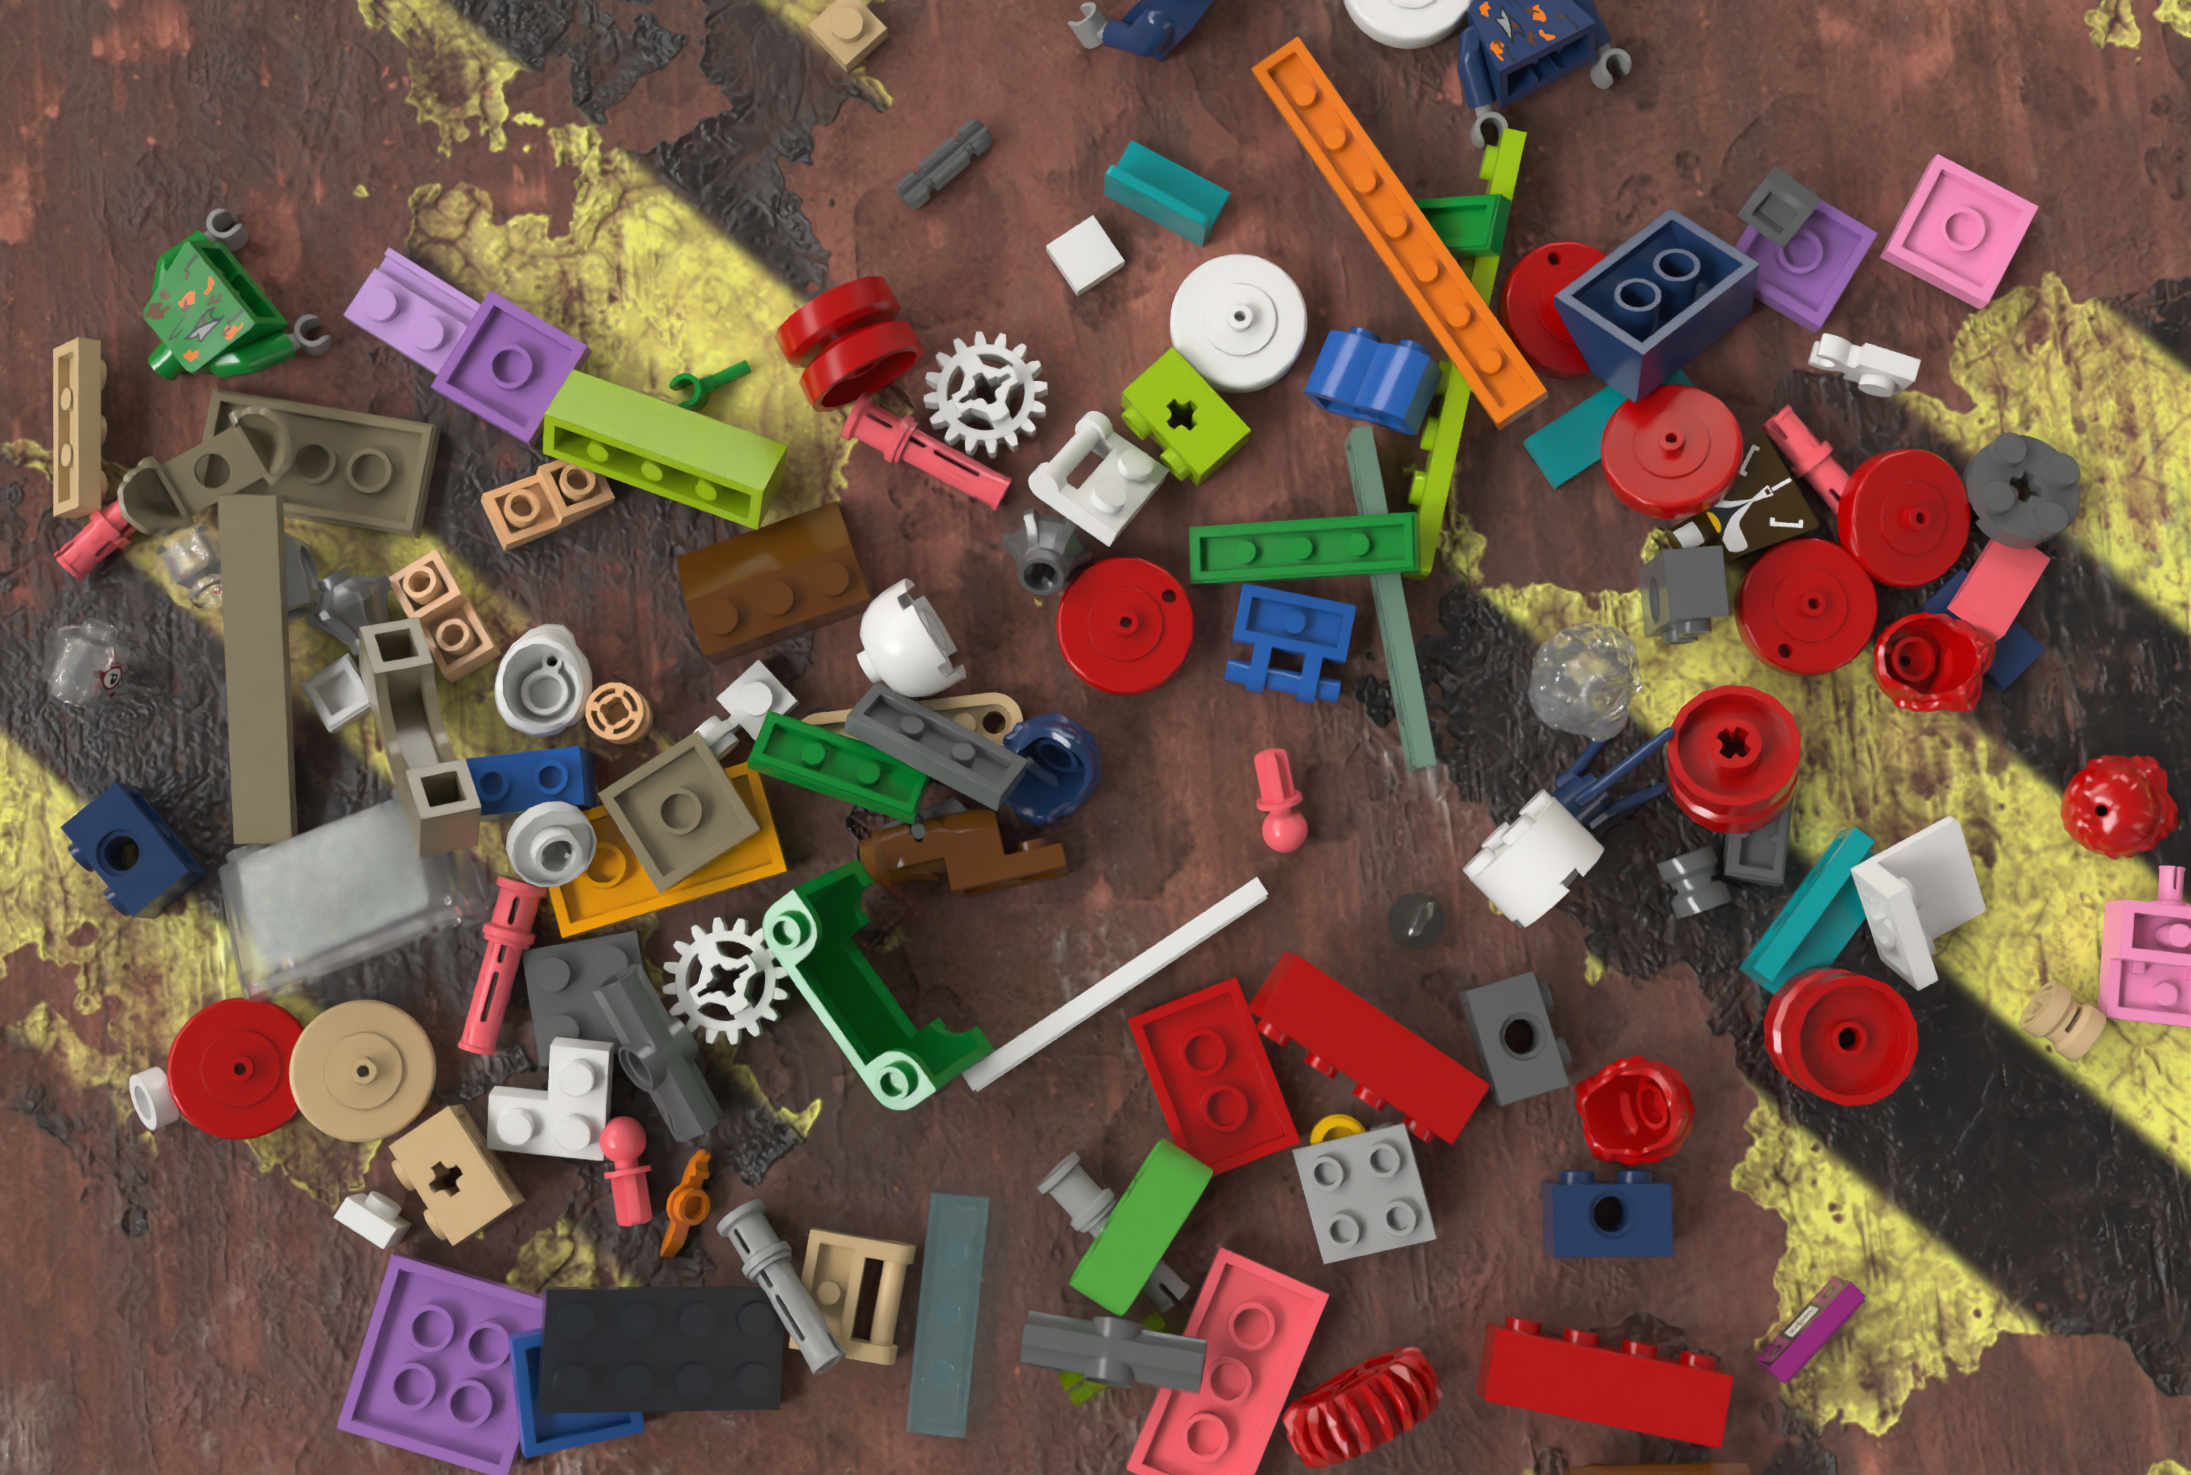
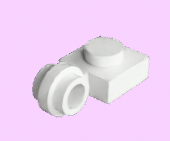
[695,659,800,762]

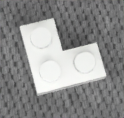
[487,1037,614,1161]

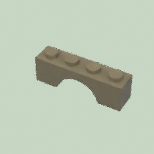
[359,617,481,858]

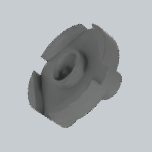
[1962,432,2080,549]

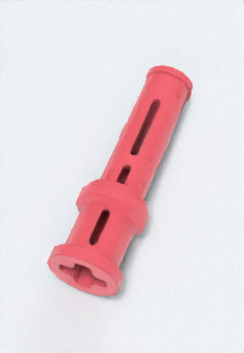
[841,391,1013,511]
[458,875,549,1056]

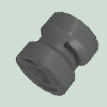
[1656,845,1733,919]

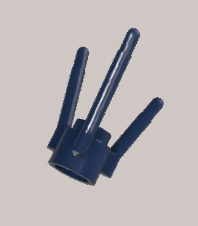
[1550,709,1675,832]

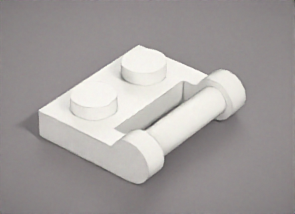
[1028,411,1170,547]

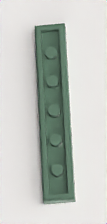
[1344,425,1437,773]

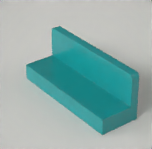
[1739,827,1875,995]

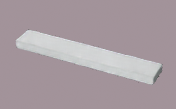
[962,877,1268,1092]

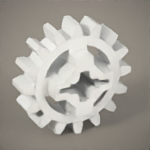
[924,331,1048,459]
[662,917,791,1044]

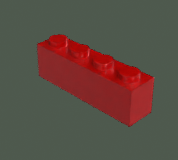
[1247,951,1490,1145]
[1476,1315,1733,1449]

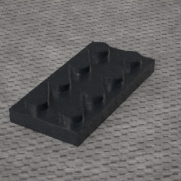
[537,1287,784,1414]

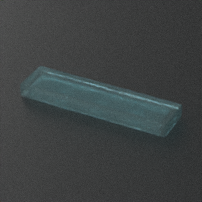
[906,1191,990,1438]

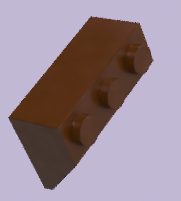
[676,501,873,665]

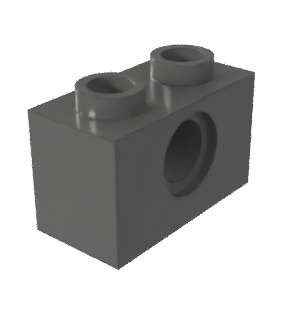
[1638,545,1730,645]
[1458,971,1573,1106]

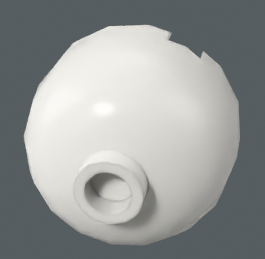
[857,578,966,697]

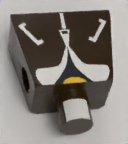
[1666,431,1820,566]

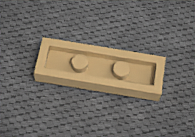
[53,337,107,519]

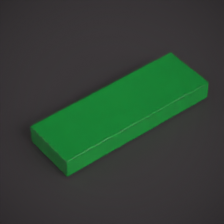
[747,710,932,825]

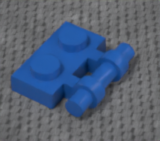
[1224,583,1356,704]

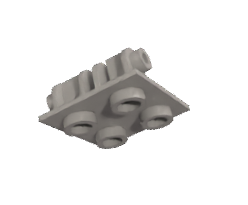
[1292,1122,1437,1264]

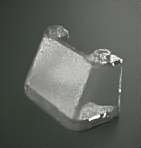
[218,788,492,1002]

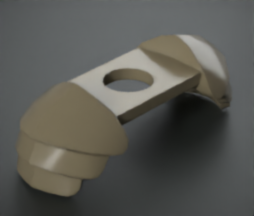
[117,406,297,537]

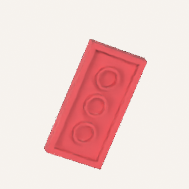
[1126,1245,1329,1475]

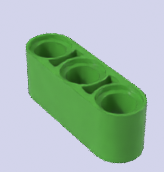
[1069,1137,1213,1318]

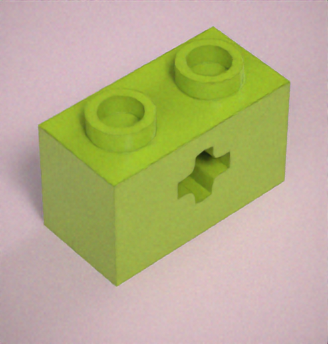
[1121,347,1251,487]

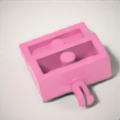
[2097,866,2191,1028]

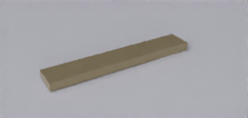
[217,494,298,844]

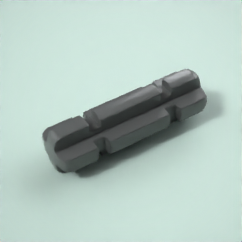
[895,118,992,210]

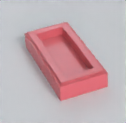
[1947,538,2051,643]

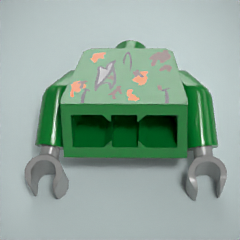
[144,209,332,380]

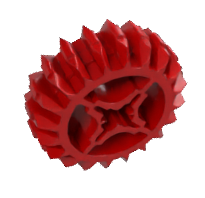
[1282,1347,1443,1468]

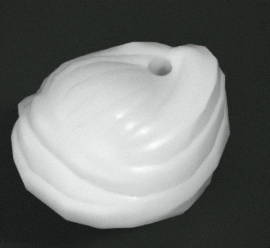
[495,624,592,737]

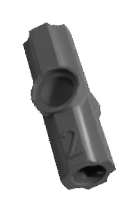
[592,964,724,1142]
[1020,1311,1208,1395]

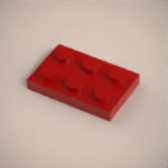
[1127,977,1301,1177]

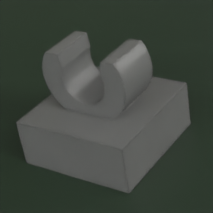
[1737,166,1822,249]

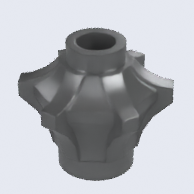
[1002,508,1093,595]
[305,566,392,656]

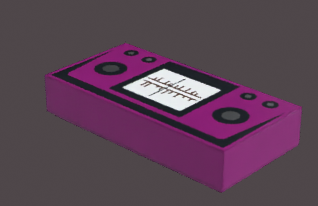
[1754,1276,1866,1384]

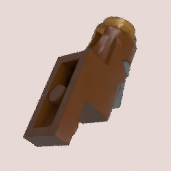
[858,798,1069,901]

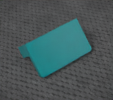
[1104,140,1230,247]

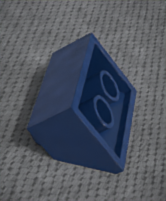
[1554,208,1760,403]

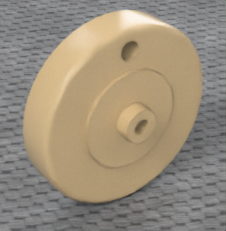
[289,1000,436,1142]

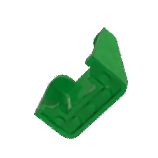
[762,859,995,1110]

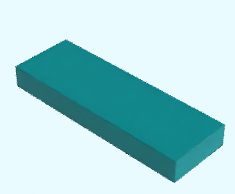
[1523,369,1694,490]

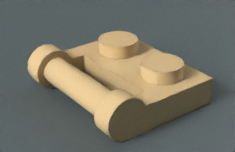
[788,1227,916,1365]

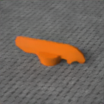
[660,1149,711,1258]

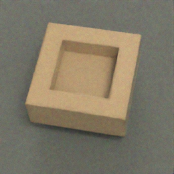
[808,0,889,73]

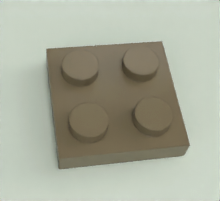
[598,730,763,894]

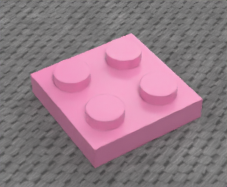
[1880,154,2039,310]

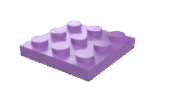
[336,1252,543,1475]

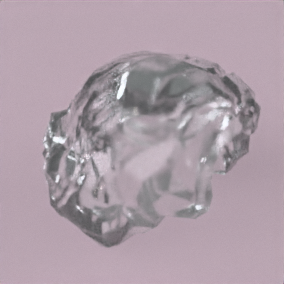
[1528,620,1643,742]

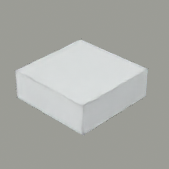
[1046,215,1125,297]
[299,653,372,734]

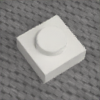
[334,1191,412,1249]

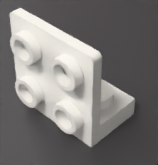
[1851,816,1985,991]

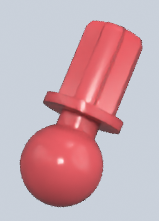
[1254,748,1308,853]
[599,1116,652,1226]

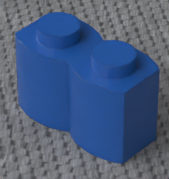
[1304,327,1443,435]

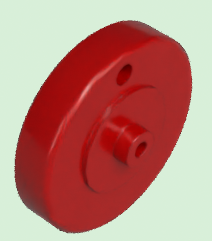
[1497,241,1608,380]
[1601,384,1743,519]
[1837,449,1971,587]
[1734,537,1878,677]
[1056,556,1195,696]
[167,997,305,1140]

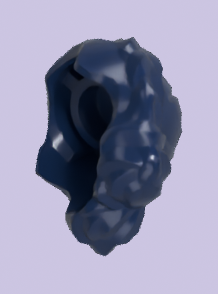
[1000,713,1102,827]

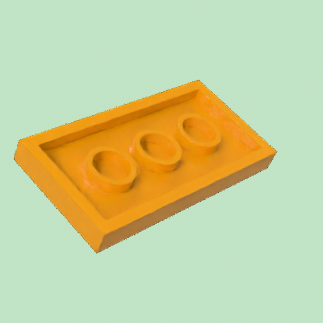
[548,762,789,939]

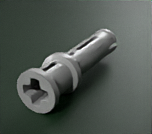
[1036,1151,1190,1313]
[716,1199,847,1376]

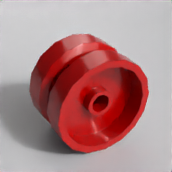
[775,276,925,412]
[1668,685,1801,834]
[1763,966,1918,1106]

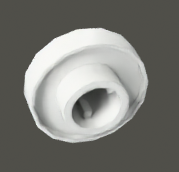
[506,801,597,887]

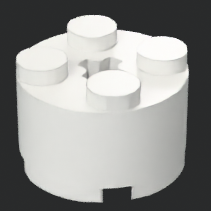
[1463,789,1604,928]

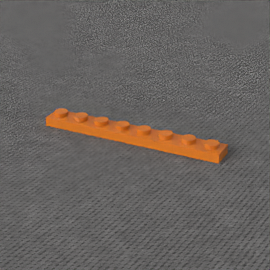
[1251,36,1549,431]

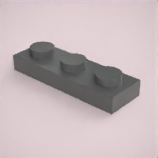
[844,682,1028,811]

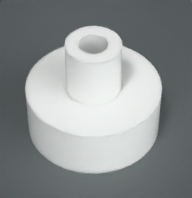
[129,1067,179,1130]

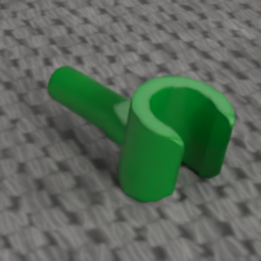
[669,360,751,411]

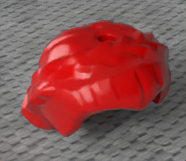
[1872,611,1996,712]
[2060,755,2179,860]
[1574,1055,1695,1166]

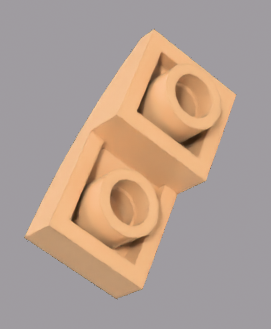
[481,459,615,552]
[389,549,501,684]

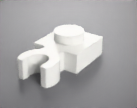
[1808,333,1921,397]

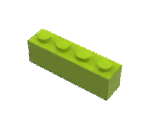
[543,369,788,530]

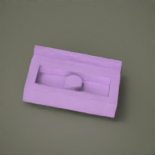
[343,247,481,375]

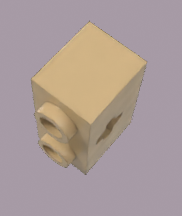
[388,1104,526,1246]

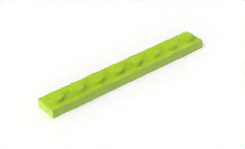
[1402,128,1527,582]

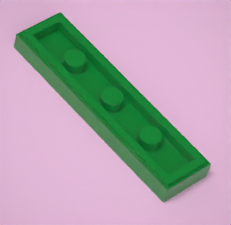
[1189,512,1421,586]

